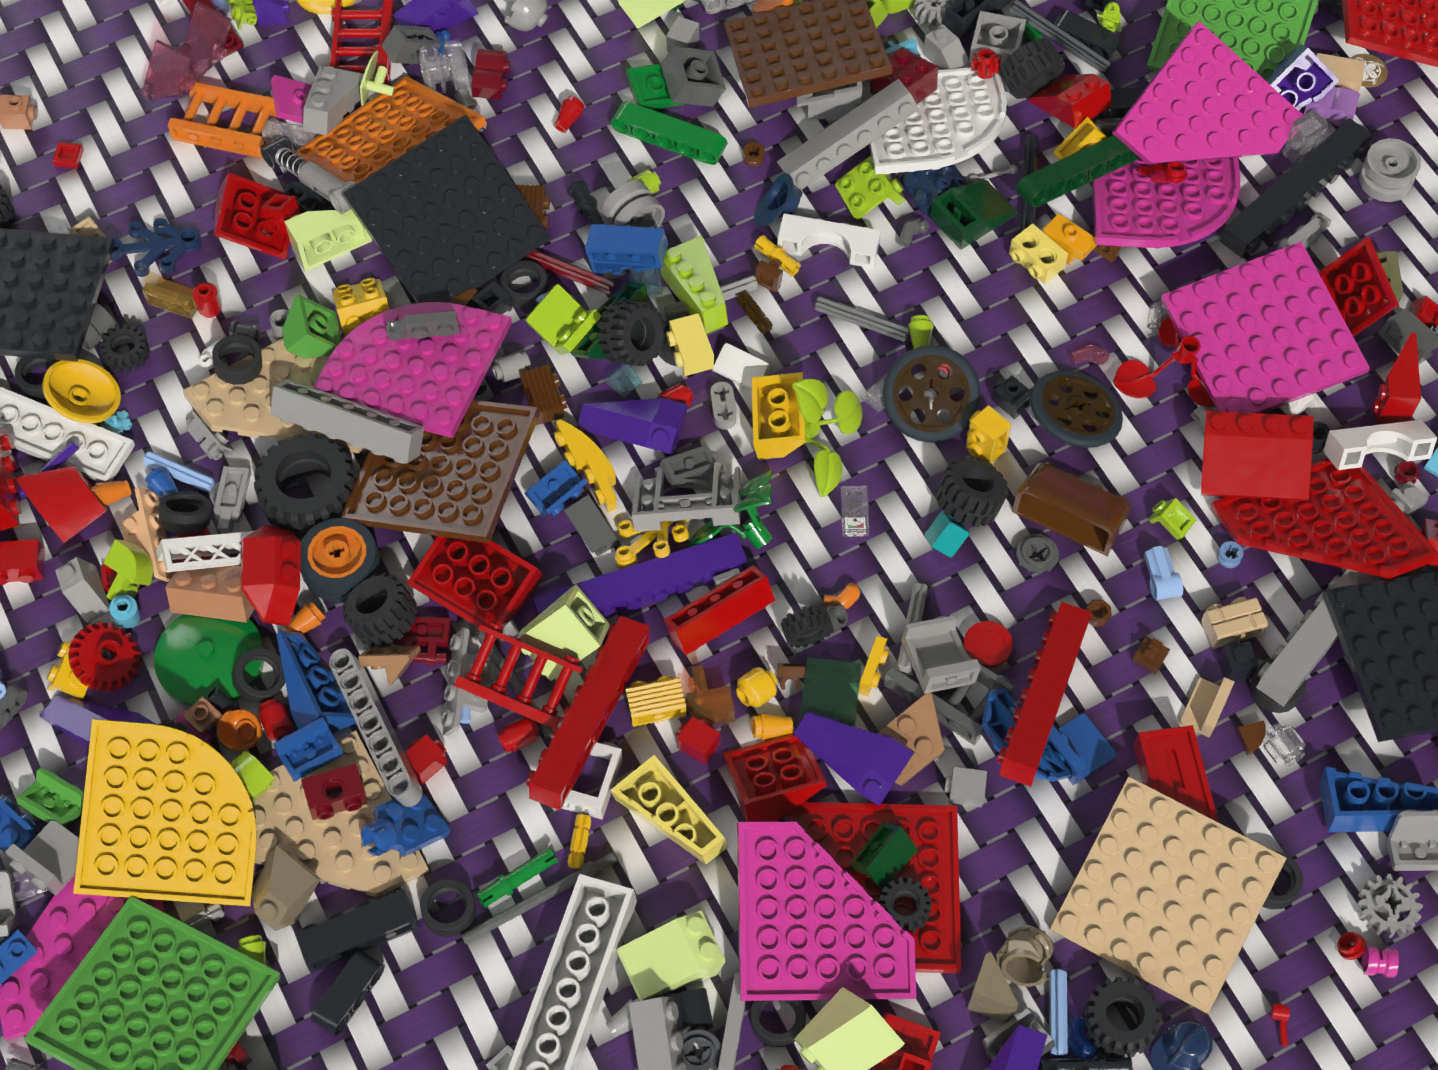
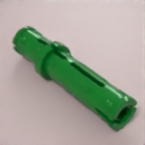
[476,847,558,908]

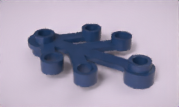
[110,218,201,277]

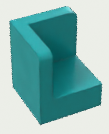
[924,510,970,557]

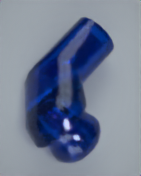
[1067,1017,1097,1058]

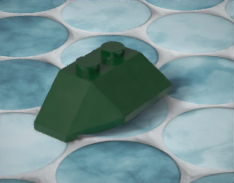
[570,282,647,359]

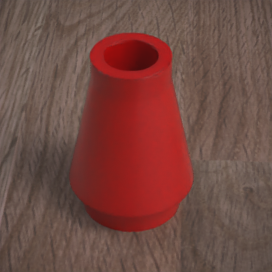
[554,96,585,133]

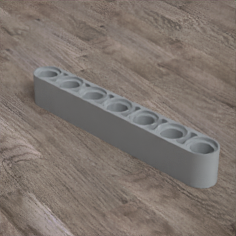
[329,648,423,807]

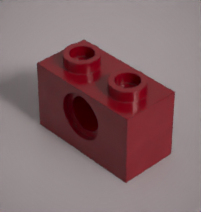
[301,763,368,820]

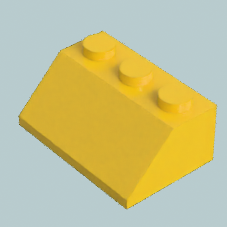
[752,372,806,460]

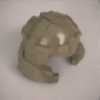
[996,925,1054,987]

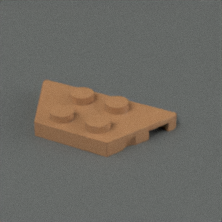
[877,692,945,786]

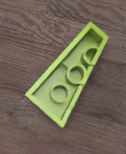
[660,235,728,334]

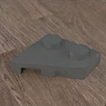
[659,445,716,491]

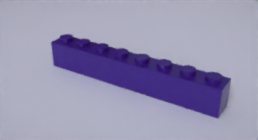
[533,533,747,619]

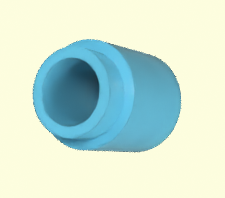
[109,595,141,629]

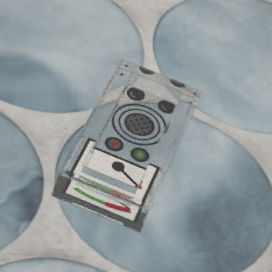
[840,486,869,537]

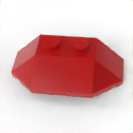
[241,525,301,626]

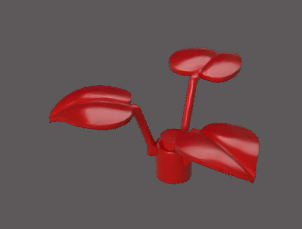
[1113,315,1215,407]

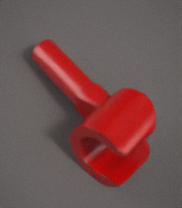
[1270,1003,1290,1047]

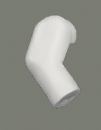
[199,337,224,369]

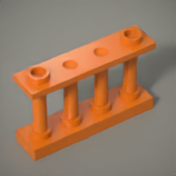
[168,81,276,159]

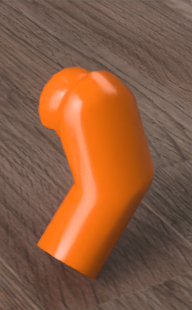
[824,583,861,609]

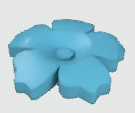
[100,410,132,435]

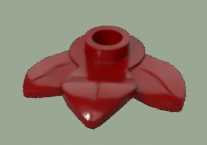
[1138,161,1188,183]

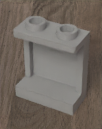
[901,615,981,694]

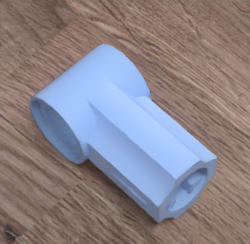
[1144,546,1183,601]

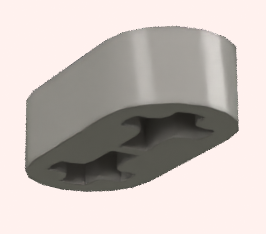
[710,382,737,430]

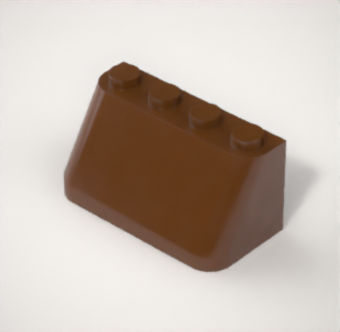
[1012,462,1131,557]

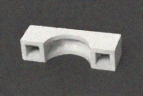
[777,214,881,269]
[1323,420,1437,470]

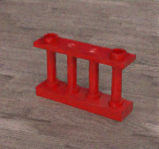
[326,0,395,86]
[454,621,584,729]

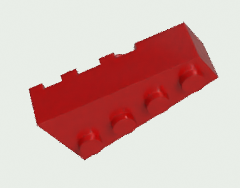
[0,427,22,531]

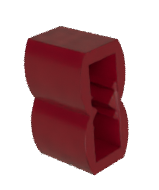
[471,49,511,100]

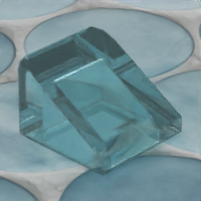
[604,364,643,398]

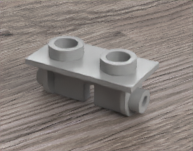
[186,410,234,460]

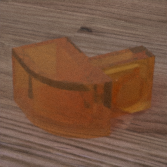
[686,665,735,725]

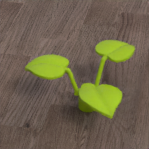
[792,379,862,497]

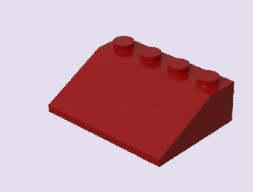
[1201,411,1314,501]
[406,536,544,628]

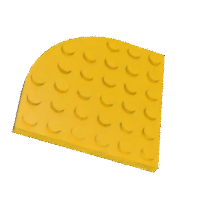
[73,719,257,906]

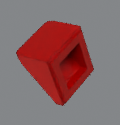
[1409,295,1438,329]

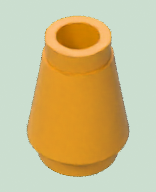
[751,713,793,740]

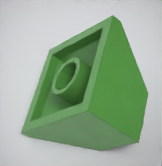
[282,294,342,359]

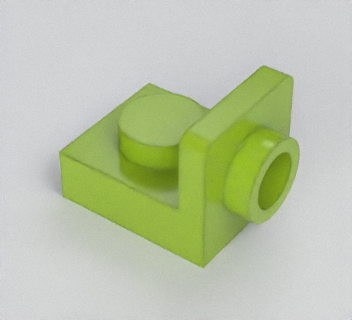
[1148,498,1197,540]

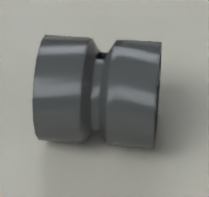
[83,303,117,350]

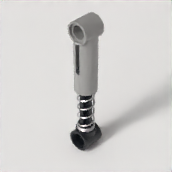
[260,136,356,214]

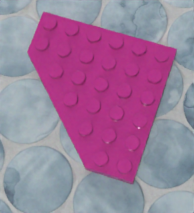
[1112,21,1305,165]
[737,822,916,1001]
[0,875,165,1041]

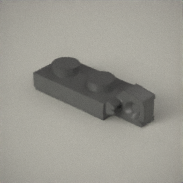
[387,311,460,340]

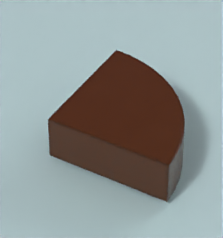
[1236,720,1266,756]

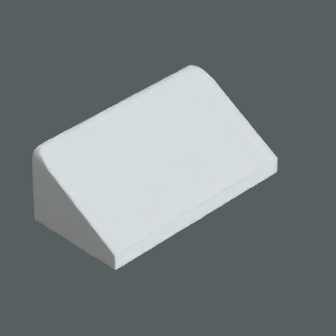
[712,343,769,390]

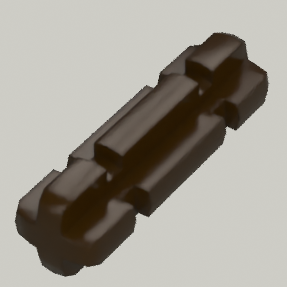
[737,291,773,334]

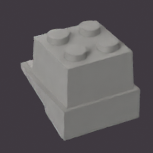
[797,81,862,119]

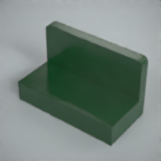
[849,822,917,890]

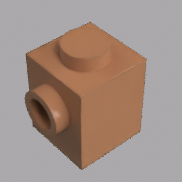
[0,95,37,130]

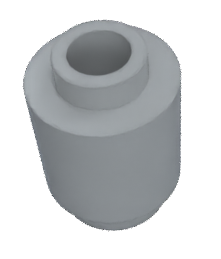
[492,351,532,383]

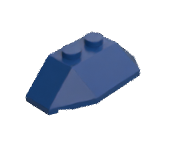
[982,688,1072,782]

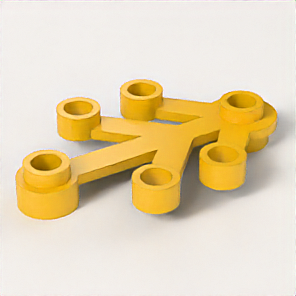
[615,519,691,569]

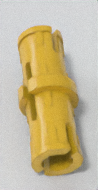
[754,235,801,277]

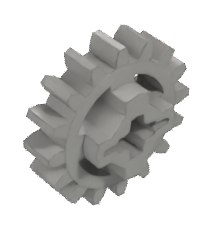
[1356,874,1423,938]

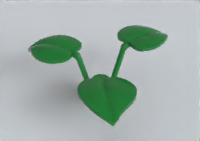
[688,470,773,549]

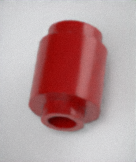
[192,282,222,318]
[655,383,694,407]
[259,699,294,742]
[497,716,540,753]

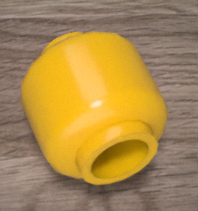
[736,667,777,708]

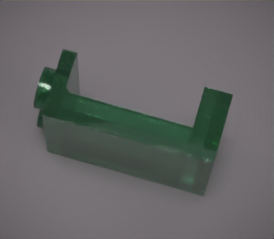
[799,657,861,727]

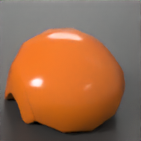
[216,709,263,751]

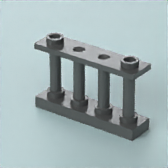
[884,656,1014,746]

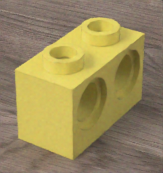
[1009,223,1068,284]

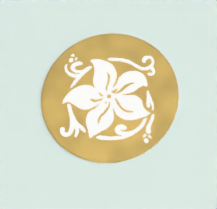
[1350,54,1388,87]

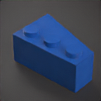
[585,224,668,276]

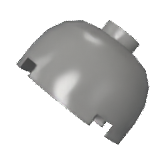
[504,0,548,32]

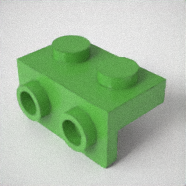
[17,767,84,828]

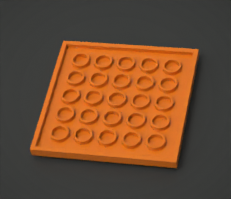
[294,76,487,184]

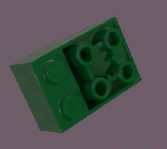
[930,180,1018,250]

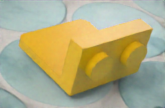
[332,278,390,337]

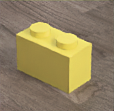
[666,313,714,376]

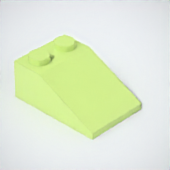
[284,209,372,271]
[616,910,726,1001]

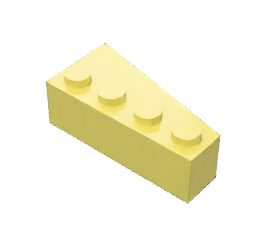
[610,755,728,865]

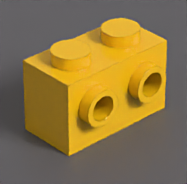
[966,405,1012,465]

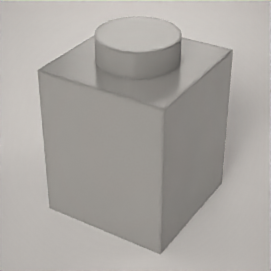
[666,16,700,52]
[944,767,987,807]

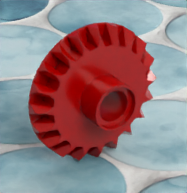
[68,621,141,692]

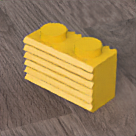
[625,676,686,727]

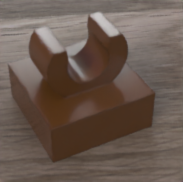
[755,258,783,293]
[1132,636,1170,674]
[777,663,805,690]

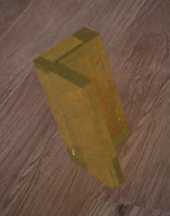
[142,279,197,319]

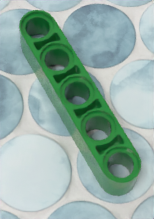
[611,101,728,165]

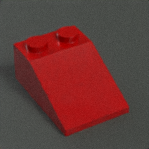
[1028,74,1112,129]
[1372,333,1421,424]

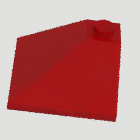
[214,173,298,260]
[1318,237,1399,336]
[723,733,827,822]

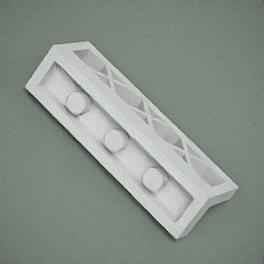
[156,531,254,572]

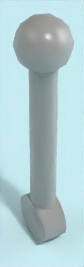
[969,165,1018,184]

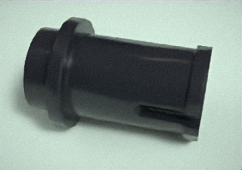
[205,686,240,716]

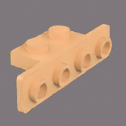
[120,486,175,582]

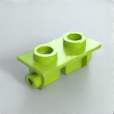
[227,0,257,30]
[1097,2,1122,33]

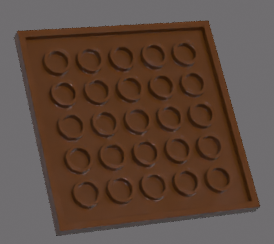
[724,0,892,108]
[341,400,540,543]

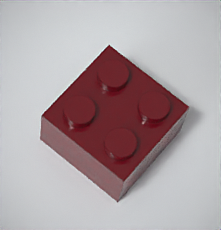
[870,47,938,104]

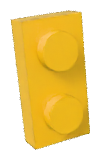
[858,636,890,697]

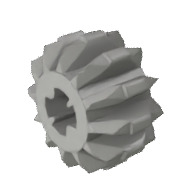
[914,0,953,29]

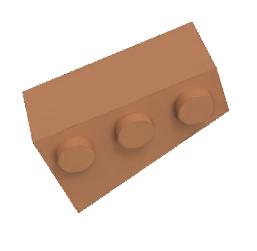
[165,566,254,623]

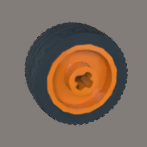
[300,518,381,604]

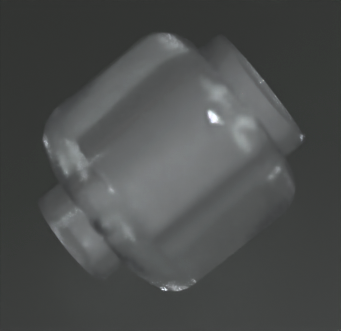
[1263,724,1305,766]

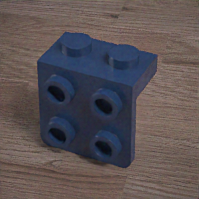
[900,164,967,214]

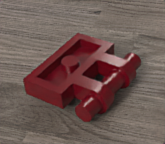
[394,617,451,666]

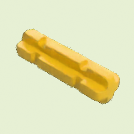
[567,814,591,869]

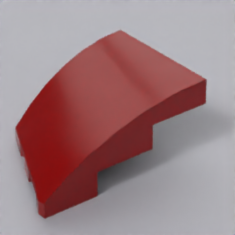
[16,465,107,543]
[868,1012,941,1070]

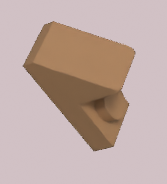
[358,646,420,686]

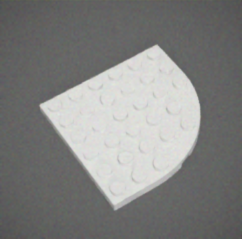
[861,67,1007,174]

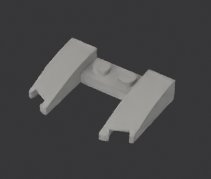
[632,462,741,532]

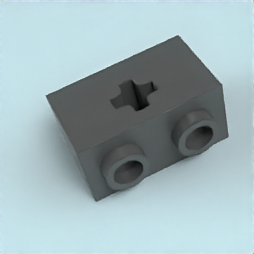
[382,25,441,64]

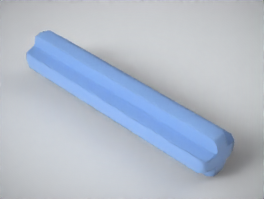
[143,451,215,492]
[1049,969,1068,1057]

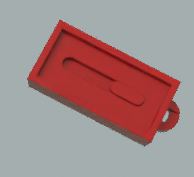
[1133,725,1219,823]

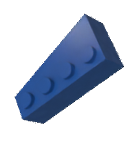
[1319,767,1438,832]

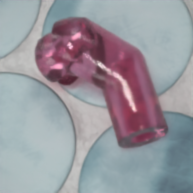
[1069,345,1109,365]

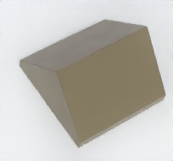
[967,952,1019,1023]

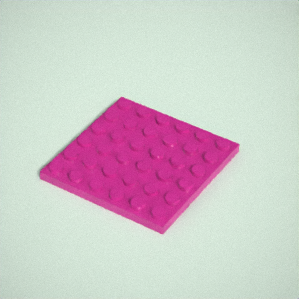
[1161,241,1370,414]

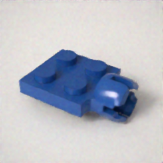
[360,791,451,857]

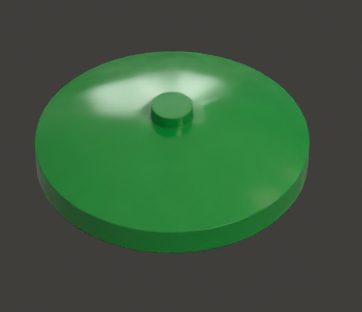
[154,614,264,708]

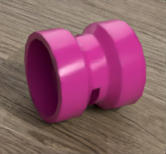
[1362,946,1399,978]

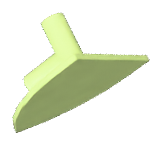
[360,50,395,106]

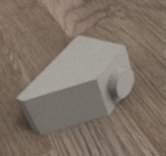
[923,24,971,70]
[55,557,109,623]

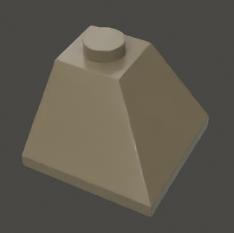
[252,844,321,931]

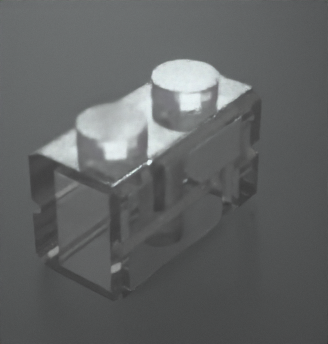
[1283,110,1329,166]

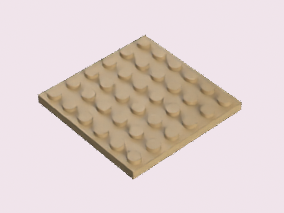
[1050,777,1287,1014]

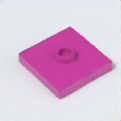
[271,75,312,124]

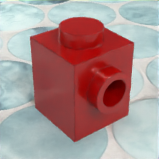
[676,716,720,765]
[405,734,447,785]

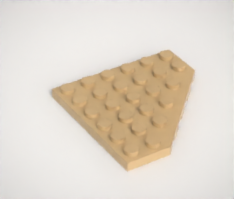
[183,338,365,453]
[251,730,429,898]

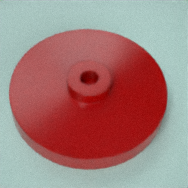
[963,621,1013,668]

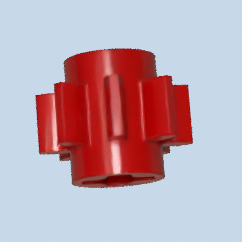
[971,49,1001,79]

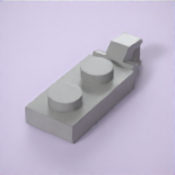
[1277,212,1332,250]
[214,466,251,534]

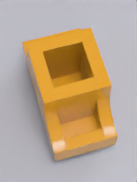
[1043,213,1097,265]

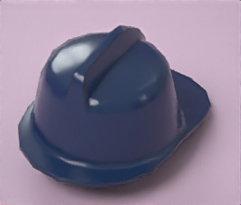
[754,173,803,227]
[1150,1019,1213,1070]

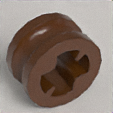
[743,142,765,167]

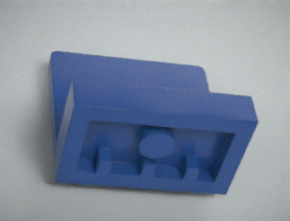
[1047,713,1117,786]

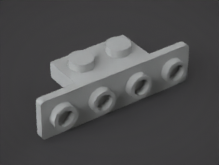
[441,627,492,736]

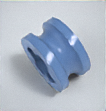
[1217,541,1244,568]

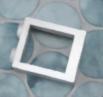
[562,742,623,820]

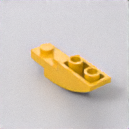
[554,419,617,513]

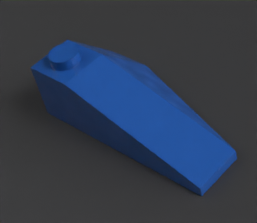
[276,631,356,734]

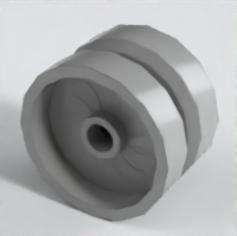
[1359,138,1421,202]
[601,181,665,228]

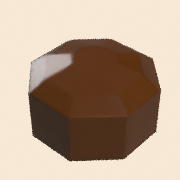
[1085,600,1112,627]

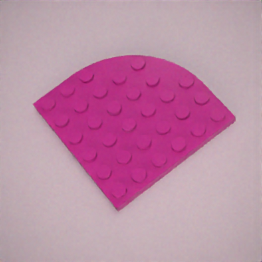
[1092,157,1240,249]
[312,302,512,438]

